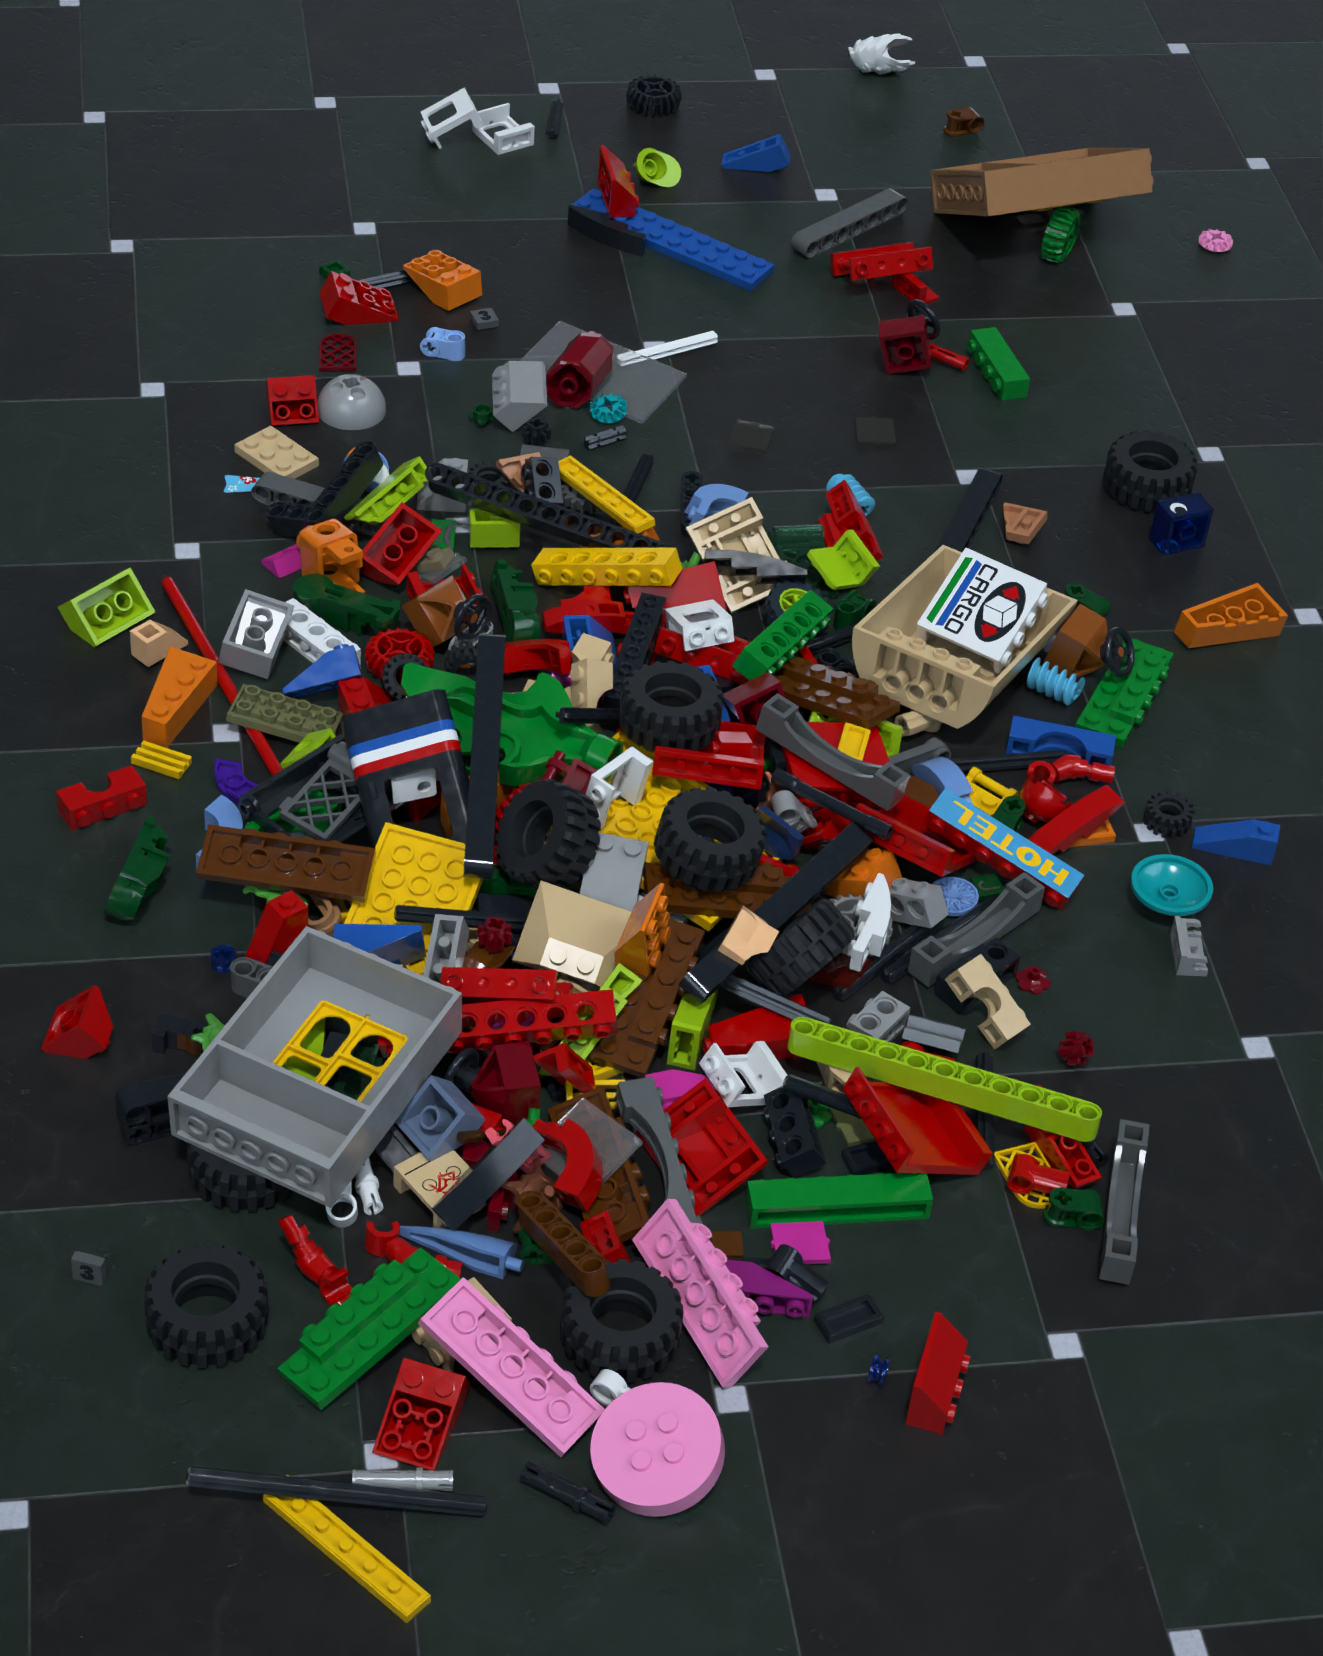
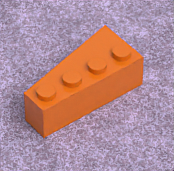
[1174,583,1288,648]
[142,646,218,748]

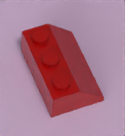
[597,145,639,218]
[359,502,443,586]
[338,677,392,717]
[905,1312,971,1435]

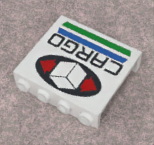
[917,548,1049,674]

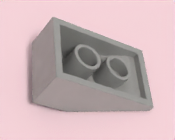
[218,589,295,679]
[580,832,649,912]

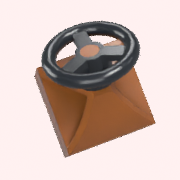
[401,576,492,647]
[1042,604,1135,679]

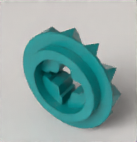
[590,392,627,423]

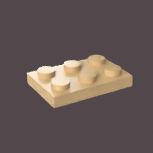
[234,426,319,479]

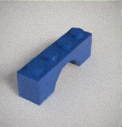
[1006,716,1116,765]

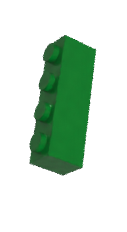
[967,327,1030,401]

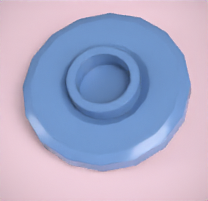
[932,877,979,916]

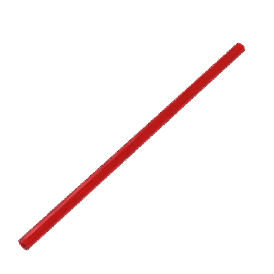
[161,577,283,776]

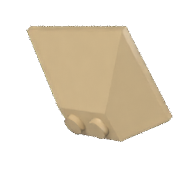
[686,497,787,614]
[512,881,631,991]

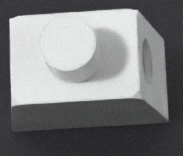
[390,768,440,804]

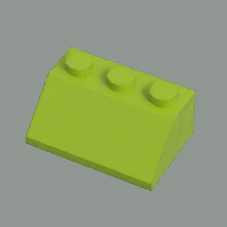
[58,567,155,647]

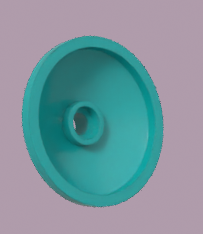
[1131,854,1213,916]

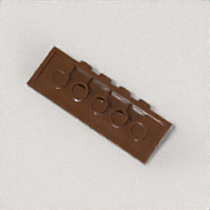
[773,657,900,730]
[196,825,376,903]
[643,862,811,924]
[590,919,705,1078]
[548,1086,652,1242]

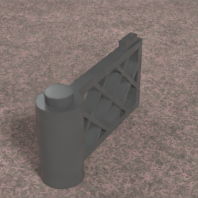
[278,741,376,841]

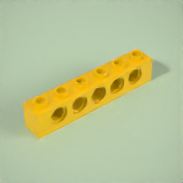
[531,548,683,586]

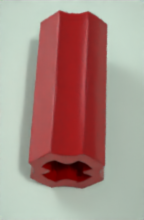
[817,513,843,548]

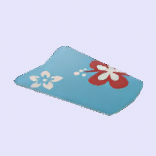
[224,475,260,493]

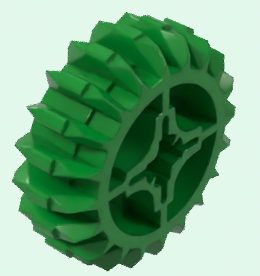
[1041,206,1081,263]

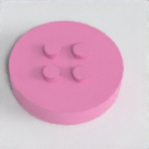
[590,1382,725,1517]

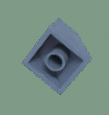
[395,1075,486,1161]

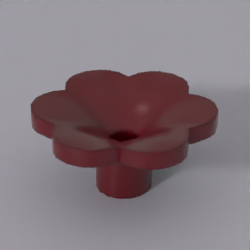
[1015,966,1051,995]

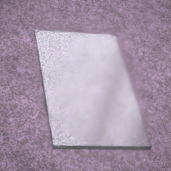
[520,321,687,424]

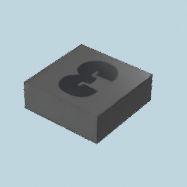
[470,308,499,330]
[71,1251,107,1286]

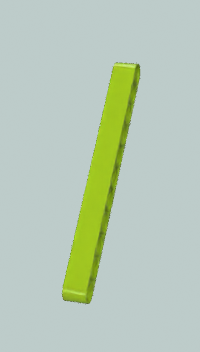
[787,1017,1102,1142]

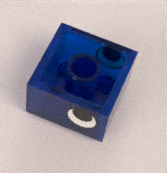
[1149,492,1214,556]

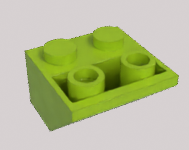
[467,509,521,548]

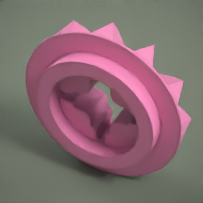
[1199,229,1233,252]

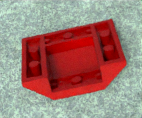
[635,1078,769,1216]

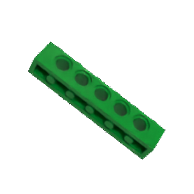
[732,589,834,681]

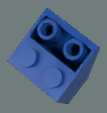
[562,615,617,668]

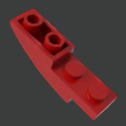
[542,601,634,634]
[1024,1085,1102,1189]

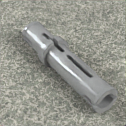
[352,1467,453,1492]

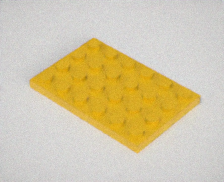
[344,822,484,975]

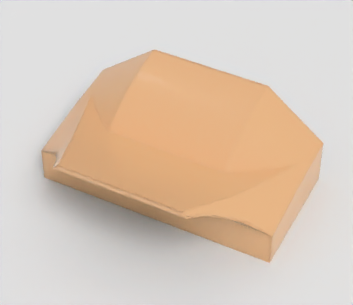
[718,906,779,965]

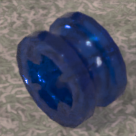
[210,944,237,973]
[867,1354,891,1386]

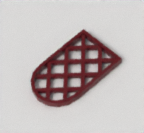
[319,333,357,371]

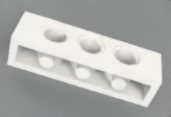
[283,598,361,669]

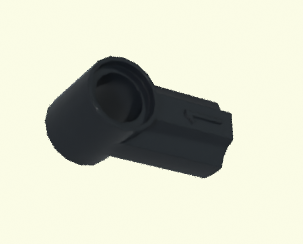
[764,1244,829,1305]

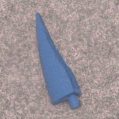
[400,1226,524,1280]

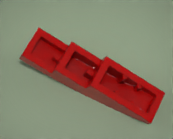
[825,480,884,561]
[1028,785,1125,855]

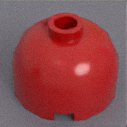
[1020,773,1073,824]

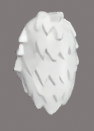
[848,34,915,75]

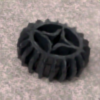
[626,75,682,117]

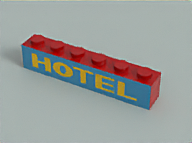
[924,788,1084,911]

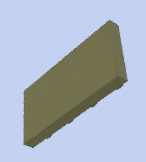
[226,684,344,743]

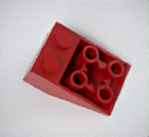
[319,271,399,325]
[372,1358,470,1471]

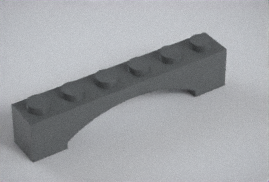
[756,693,910,811]
[908,872,1045,987]
[615,1076,702,1224]
[1099,1119,1150,1285]

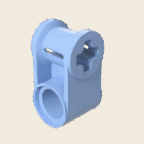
[420,327,465,361]

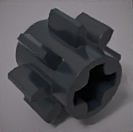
[521,418,551,447]

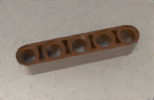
[516,1190,611,1297]

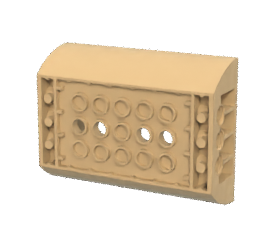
[852,545,1078,729]

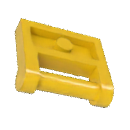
[966,767,1019,816]

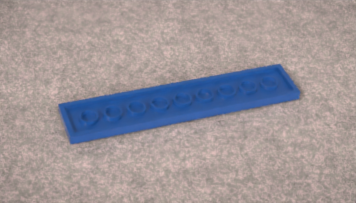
[572,188,775,291]

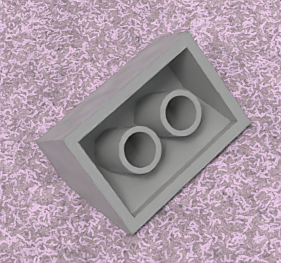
[492,361,547,432]

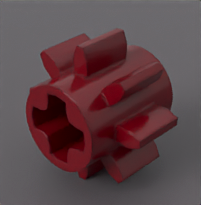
[477,917,513,953]
[1058,1031,1094,1067]

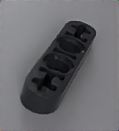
[680,471,703,538]

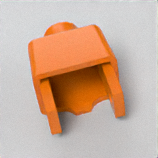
[296,519,365,593]

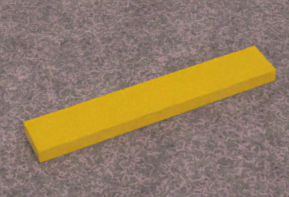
[558,455,655,534]
[263,1475,431,1623]

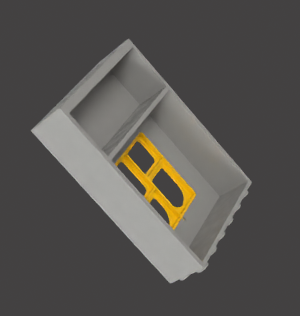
[167,926,462,1208]

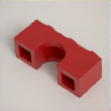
[56,765,147,831]

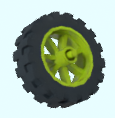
[763,580,832,638]

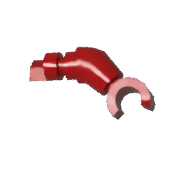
[1023,754,1115,786]
[277,1215,353,1306]
[364,1221,462,1278]

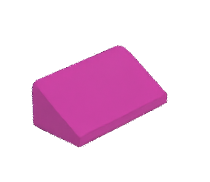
[261,544,301,578]

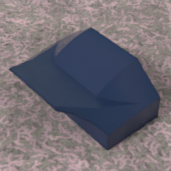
[756,805,804,860]

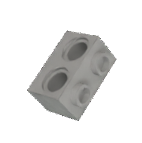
[888,878,949,928]
[846,991,911,1042]

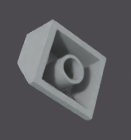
[416,458,468,513]

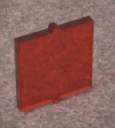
[807,953,872,989]

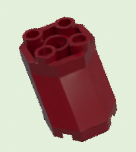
[546,331,614,409]

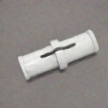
[355,1158,383,1215]

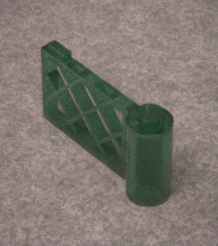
[768,524,839,600]

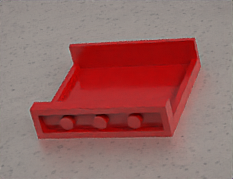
[652,721,766,790]
[780,722,890,808]
[849,795,979,877]
[842,1067,993,1175]

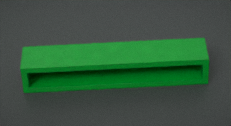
[745,1173,933,1229]

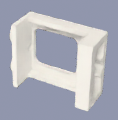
[421,88,483,149]
[472,103,535,155]
[665,599,734,651]
[586,747,653,829]
[699,1041,788,1107]

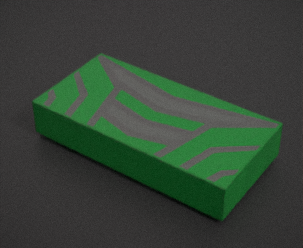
[428,519,456,553]

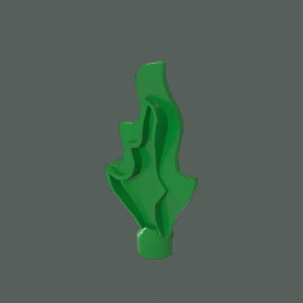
[401,663,623,786]

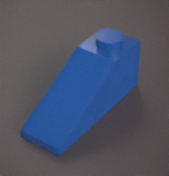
[722,134,790,172]
[283,644,362,699]
[1192,819,1280,866]

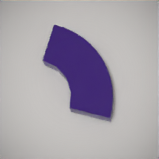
[214,759,258,805]

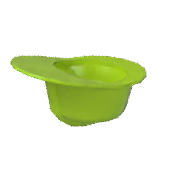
[633,148,681,188]

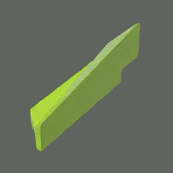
[344,456,427,525]
[538,963,643,1079]

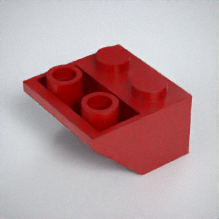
[265,375,319,426]

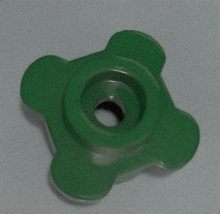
[468,404,496,425]

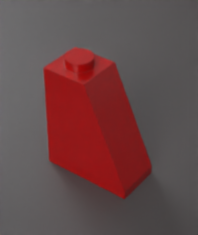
[245,890,308,965]

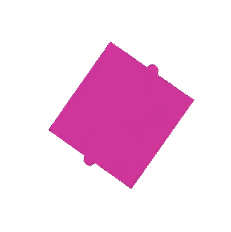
[770,1221,831,1264]

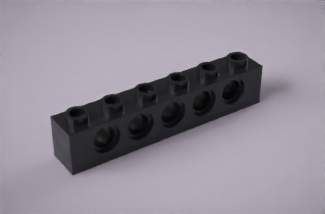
[602,592,666,709]

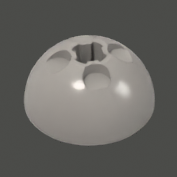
[317,374,386,430]

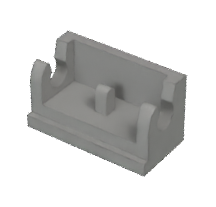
[1170,916,1208,977]

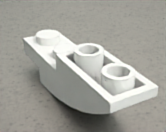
[847,873,891,972]

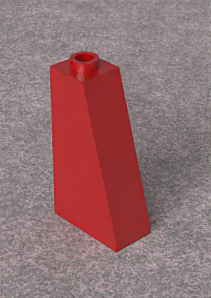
[623,561,727,612]
[702,994,806,1060]

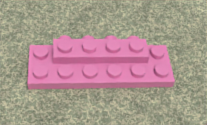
[632,1199,768,1388]
[418,1277,605,1457]

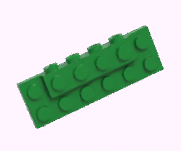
[1075,638,1174,748]
[277,1247,461,1410]

